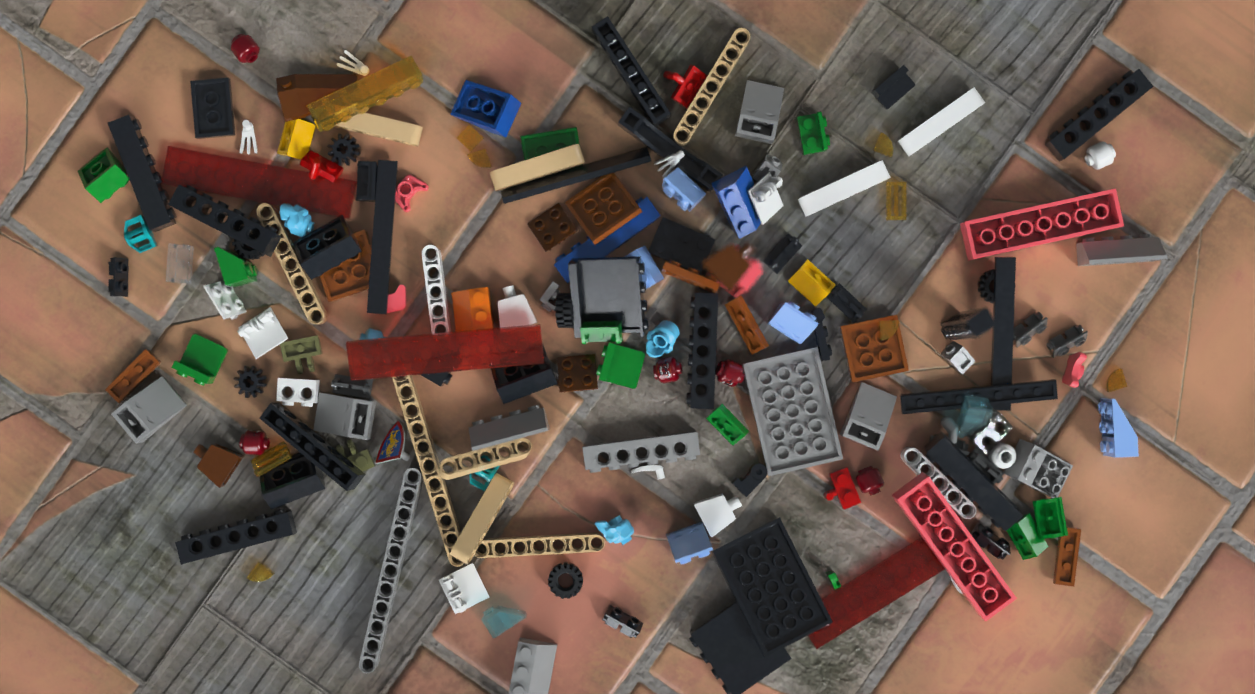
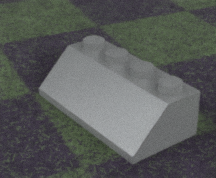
[1076,234,1167,266]
[469,405,550,451]
[509,637,557,694]

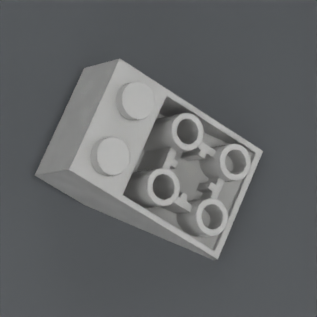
[735,80,784,144]
[111,376,187,443]
[839,382,897,451]
[314,392,376,440]
[1003,439,1073,498]

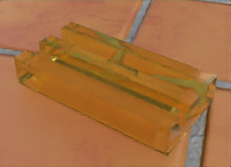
[886,182,906,221]
[251,441,291,477]

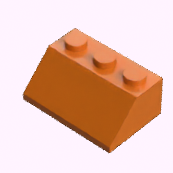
[451,287,497,350]

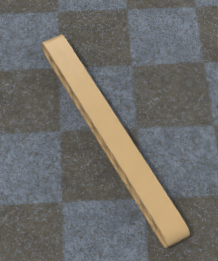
[391,365,464,567]

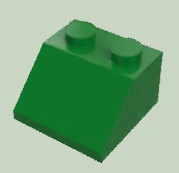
[78,147,129,203]
[214,247,258,287]

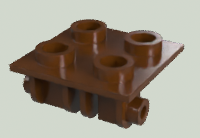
[527,203,578,251]
[557,354,598,392]

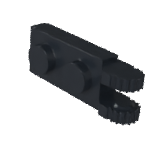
[811,308,832,362]

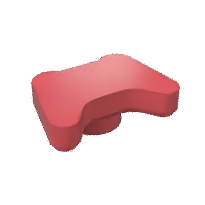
[395,175,429,212]
[387,285,406,313]
[1062,352,1087,388]

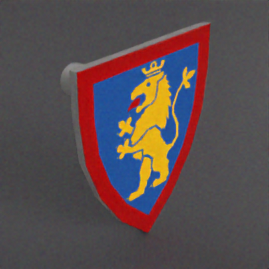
[375,421,410,464]

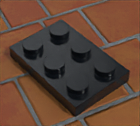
[190,77,235,139]
[648,217,715,275]

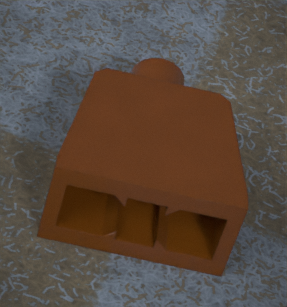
[702,241,755,293]
[193,443,244,488]

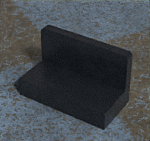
[872,65,915,110]

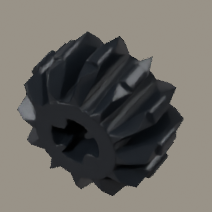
[327,134,360,166]
[234,366,267,398]

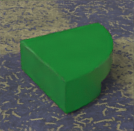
[826,570,841,590]

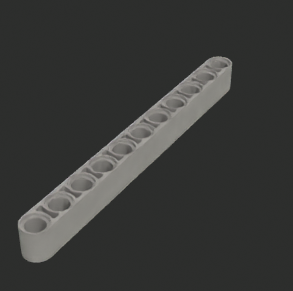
[359,467,423,673]

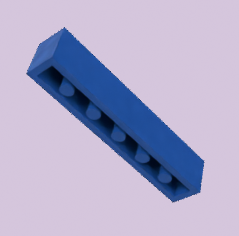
[554,197,661,284]

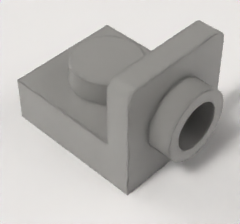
[752,154,782,181]
[540,281,560,312]
[941,341,975,375]

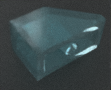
[956,396,993,438]
[481,606,527,639]

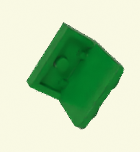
[172,334,228,386]
[596,343,645,389]

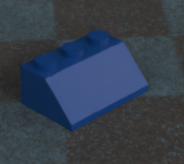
[711,166,761,239]

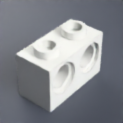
[276,378,320,407]

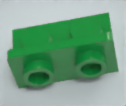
[797,111,830,155]
[706,404,749,446]

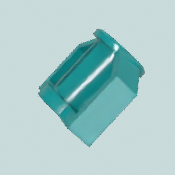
[124,214,158,253]
[470,455,500,492]

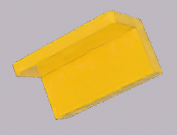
[277,119,315,160]
[788,259,836,306]

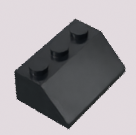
[292,214,362,280]
[489,344,557,404]
[259,452,325,509]

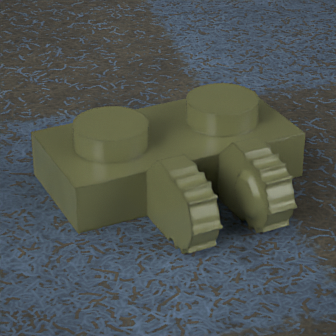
[280,335,323,374]
[336,439,376,472]

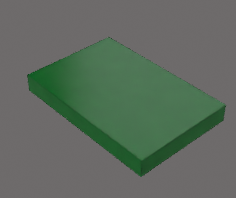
[520,127,583,167]

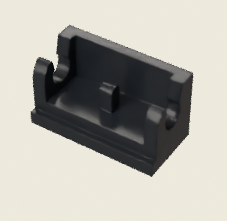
[356,161,378,202]

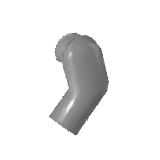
[940,416,959,444]

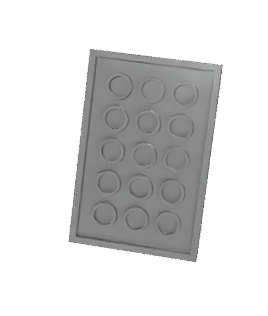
[742,347,843,476]

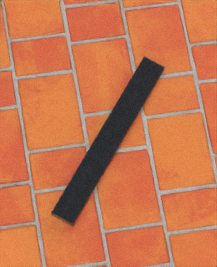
[500,147,651,204]
[367,160,398,315]
[990,257,1016,411]
[900,379,1058,414]

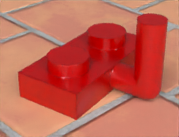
[663,65,707,108]
[300,150,344,183]
[823,467,861,510]

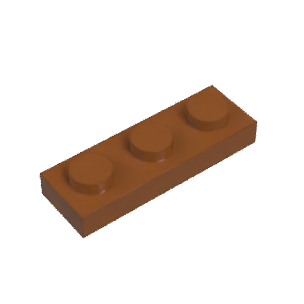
[725,295,769,355]
[105,349,161,403]
[1053,527,1081,587]

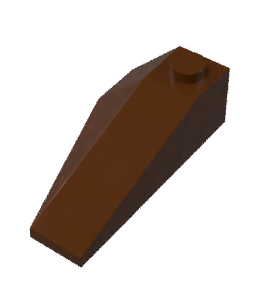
[276,74,359,122]

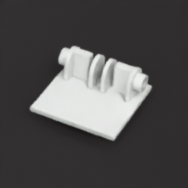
[748,172,783,225]
[203,280,247,320]
[237,307,288,359]
[439,563,489,614]

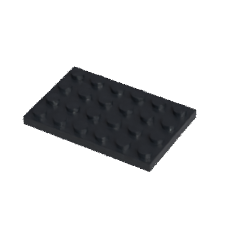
[712,517,833,657]

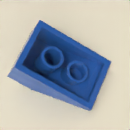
[450,80,521,138]

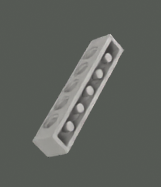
[582,431,700,473]

